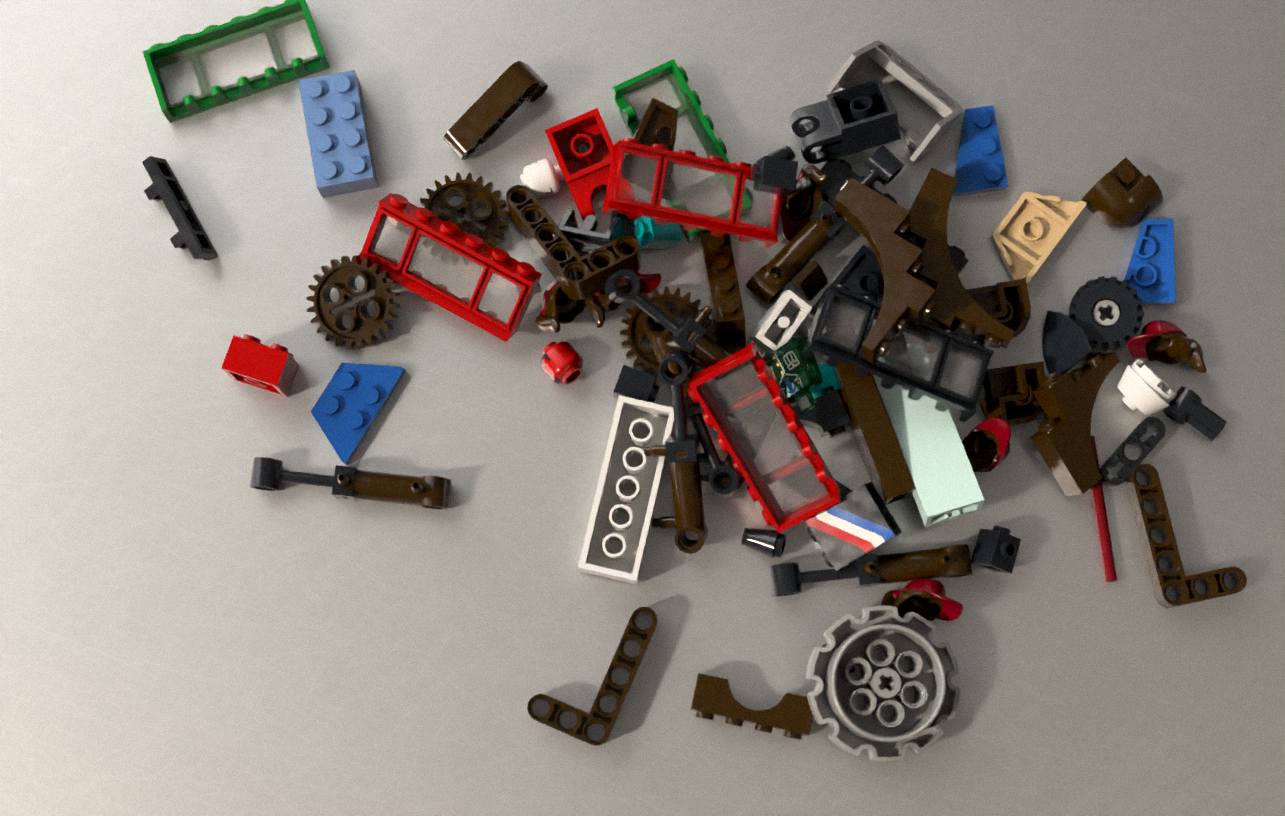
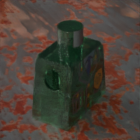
[766,338,823,413]

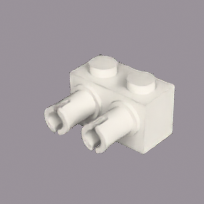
[748,290,826,368]

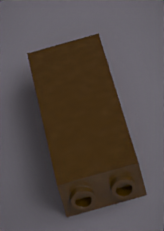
[821,323,916,505]

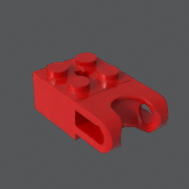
[545,108,635,222]

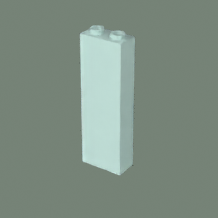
[871,343,985,527]

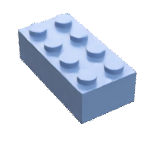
[298,70,378,198]

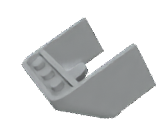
[826,41,963,162]

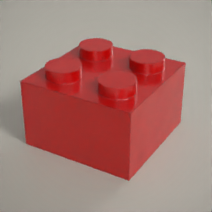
[221,334,299,398]

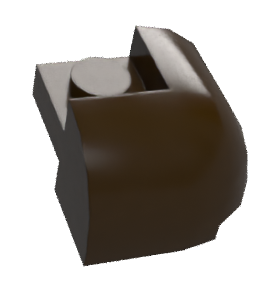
[1080,157,1163,228]
[966,278,1031,344]
[979,361,1046,425]

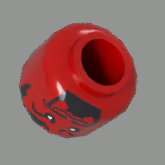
[540,341,583,385]

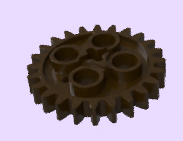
[420,173,509,265]
[306,255,401,349]
[620,286,714,379]

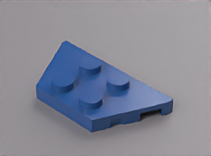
[311,363,406,465]

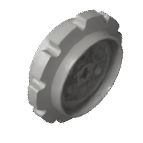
[806,606,960,762]

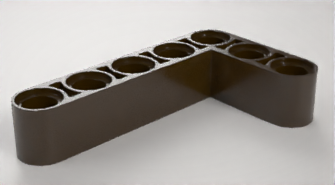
[506,185,641,300]
[1125,464,1247,608]
[527,607,657,746]

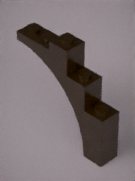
[904,167,1015,349]
[835,178,937,364]

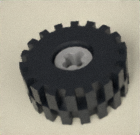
[1068,276,1144,351]

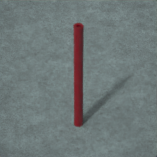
[1091,436,1117,582]

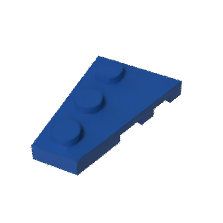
[952,105,1008,197]

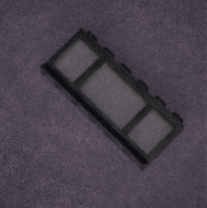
[802,283,994,422]

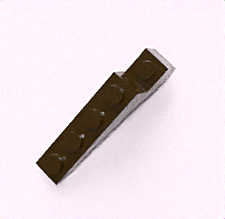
[701,234,750,389]

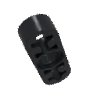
[1100,417,1166,487]

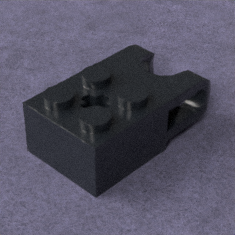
[790,79,901,164]

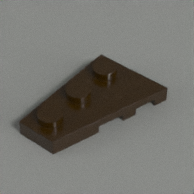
[621,98,679,201]

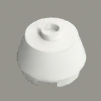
[1117,358,1177,417]

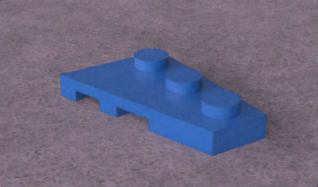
[1124,219,1176,306]

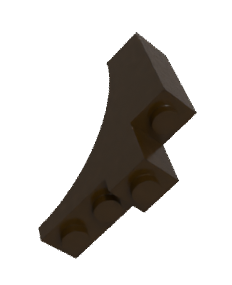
[1030,352,1120,496]

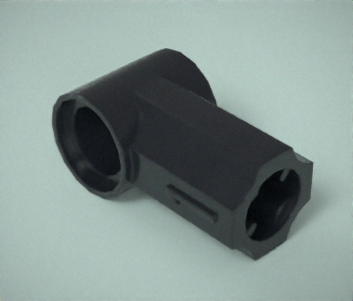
[1163,386,1227,443]

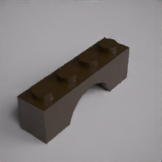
[690,673,813,740]

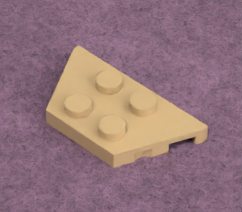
[990,191,1087,284]

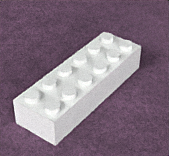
[578,395,674,584]

